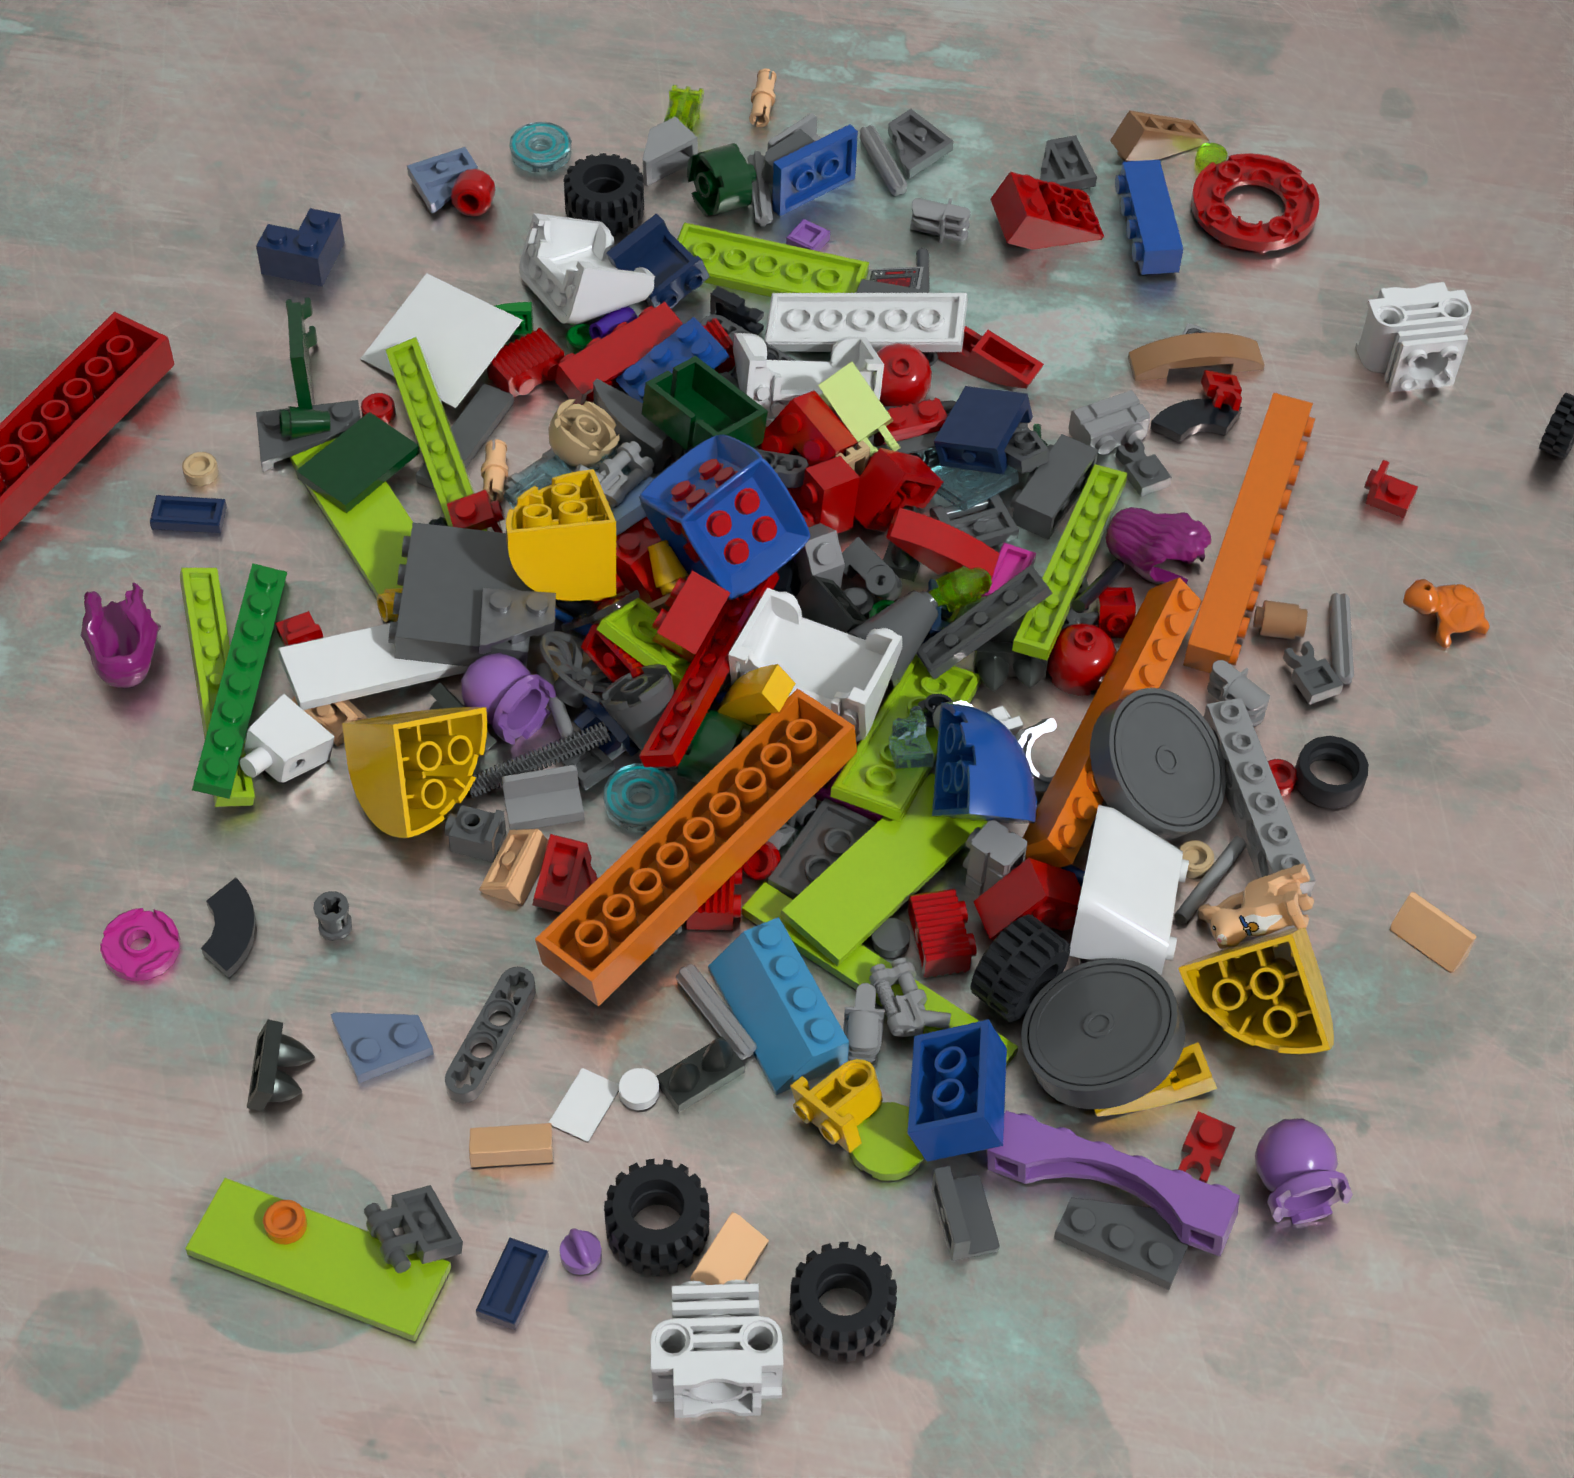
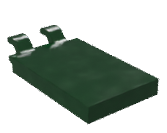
[285,297,317,409]

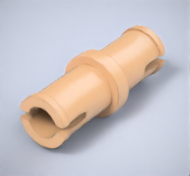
[749,69,777,127]
[481,439,508,503]

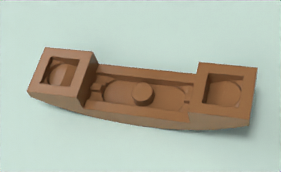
[1128,332,1265,381]

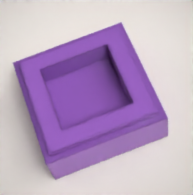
[786,219,830,251]

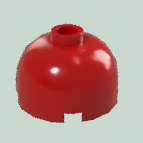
[876,343,932,407]
[1046,623,1117,696]

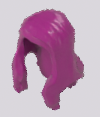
[1105,507,1212,584]
[81,583,161,689]

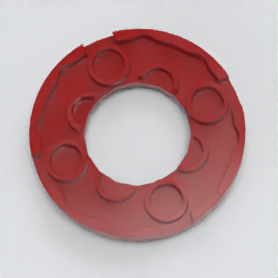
[1191,154,1319,253]

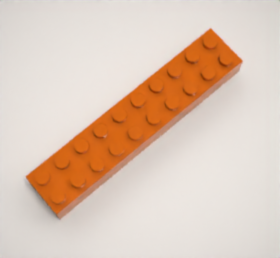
[535,688,857,1007]

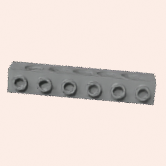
[1204,698,1316,897]

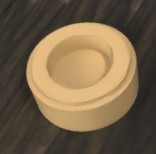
[182,452,219,486]
[1178,840,1214,879]

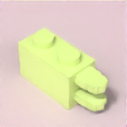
[818,361,900,456]

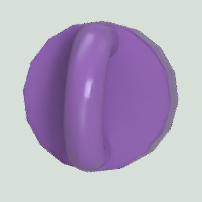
[559,1228,602,1275]

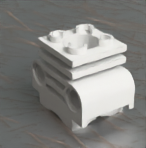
[1355,282,1472,392]
[651,1280,784,1418]

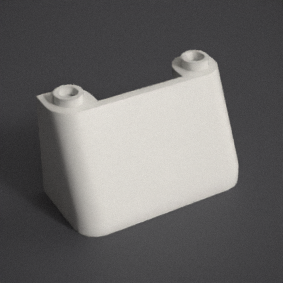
[519,213,655,325]
[733,333,884,426]
[728,588,902,741]
[1069,805,1189,975]

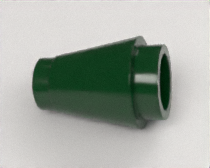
[279,406,331,440]

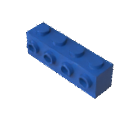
[1115,160,1184,275]

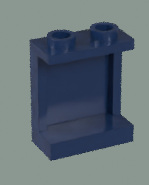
[606,213,710,309]
[934,386,1033,474]

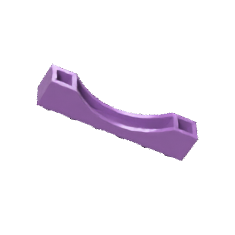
[987,1110,1240,1257]

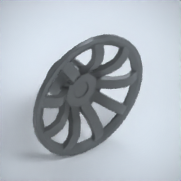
[539,631,612,708]

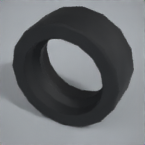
[1295,736,1369,809]

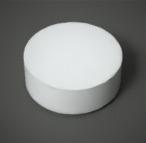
[619,1068,659,1110]

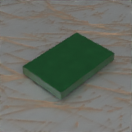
[296,412,420,513]

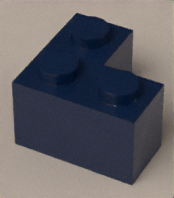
[256,208,345,287]

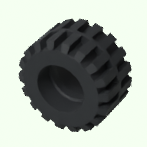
[564,153,644,236]
[970,914,1071,1022]
[604,1159,709,1276]
[789,1242,897,1362]

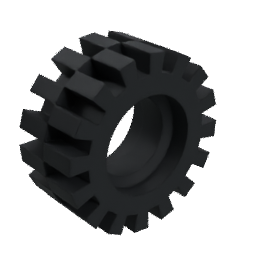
[1539,393,1574,459]

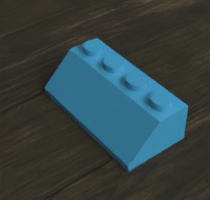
[708,917,849,1095]

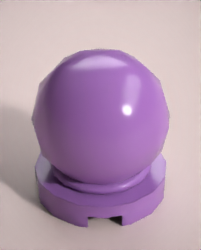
[461,653,556,745]
[1254,1118,1353,1224]

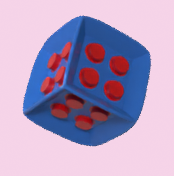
[639,434,810,600]

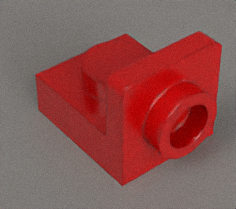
[1364,460,1418,518]
[1096,587,1136,638]
[275,611,323,647]

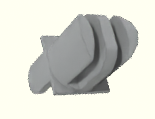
[910,198,971,243]
[1207,660,1270,726]
[843,983,885,1063]

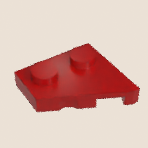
[532,834,598,913]

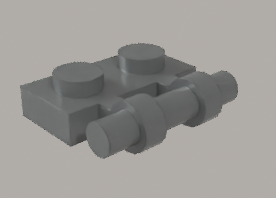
[364,1185,463,1273]

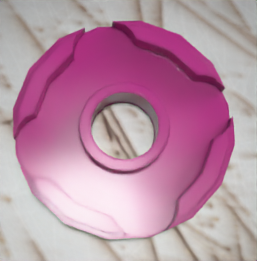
[100,908,180,981]

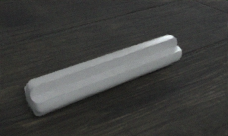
[859,125,907,196]
[747,151,773,227]
[1329,593,1354,685]
[676,964,757,1060]

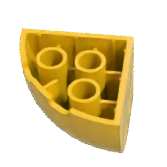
[506,469,616,601]
[342,707,487,838]
[1178,927,1334,1054]

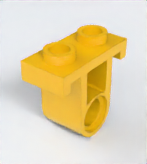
[790,1059,883,1153]

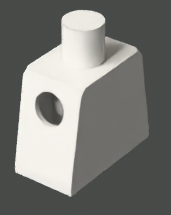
[240,694,335,782]

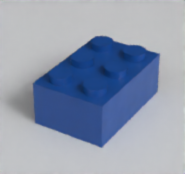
[907,1019,1007,1162]

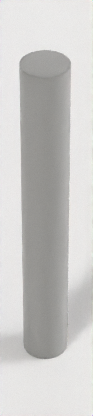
[536,663,577,742]
[1174,836,1247,924]

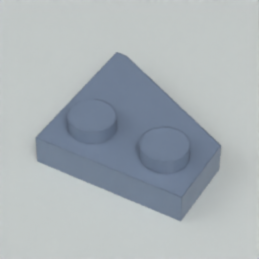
[407,147,478,213]
[331,1012,434,1084]

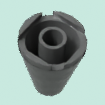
[847,590,939,690]
[601,664,687,771]

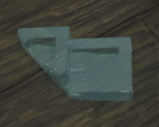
[889,706,934,769]

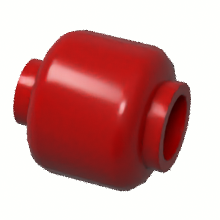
[451,169,496,217]

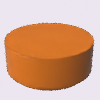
[263,1200,307,1244]

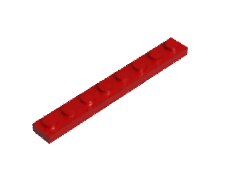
[639,571,779,768]

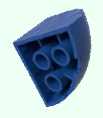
[932,703,1037,824]

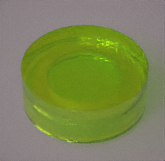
[1195,143,1228,170]

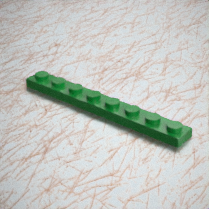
[192,563,287,799]

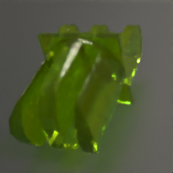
[664,84,704,133]
[929,566,992,612]

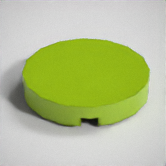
[849,1102,925,1181]

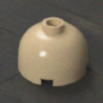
[548,399,620,468]

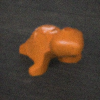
[1403,579,1490,648]

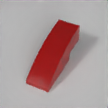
[937,326,1044,389]
[886,508,1000,589]

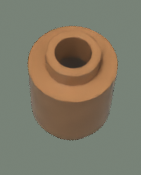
[1253,600,1308,640]

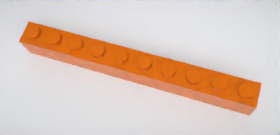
[1183,393,1316,674]
[1022,577,1202,868]

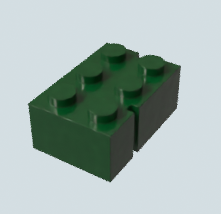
[641,356,768,450]

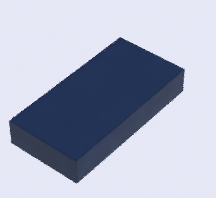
[149,495,227,533]
[476,1237,549,1331]

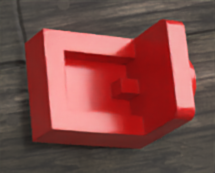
[447,489,505,533]

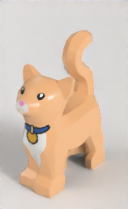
[1198,863,1314,949]

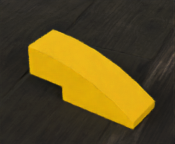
[716,664,796,725]
[1094,1042,1217,1117]

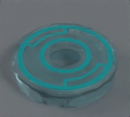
[509,122,572,172]
[603,763,678,832]

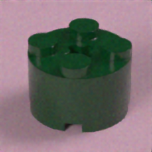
[687,143,757,216]
[677,709,753,784]

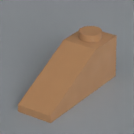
[1110,110,1209,161]

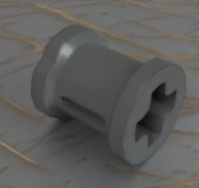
[313,891,352,941]

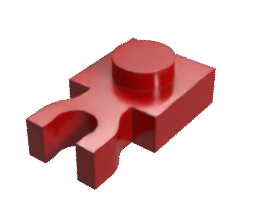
[1201,370,1242,411]
[1178,1111,1236,1183]

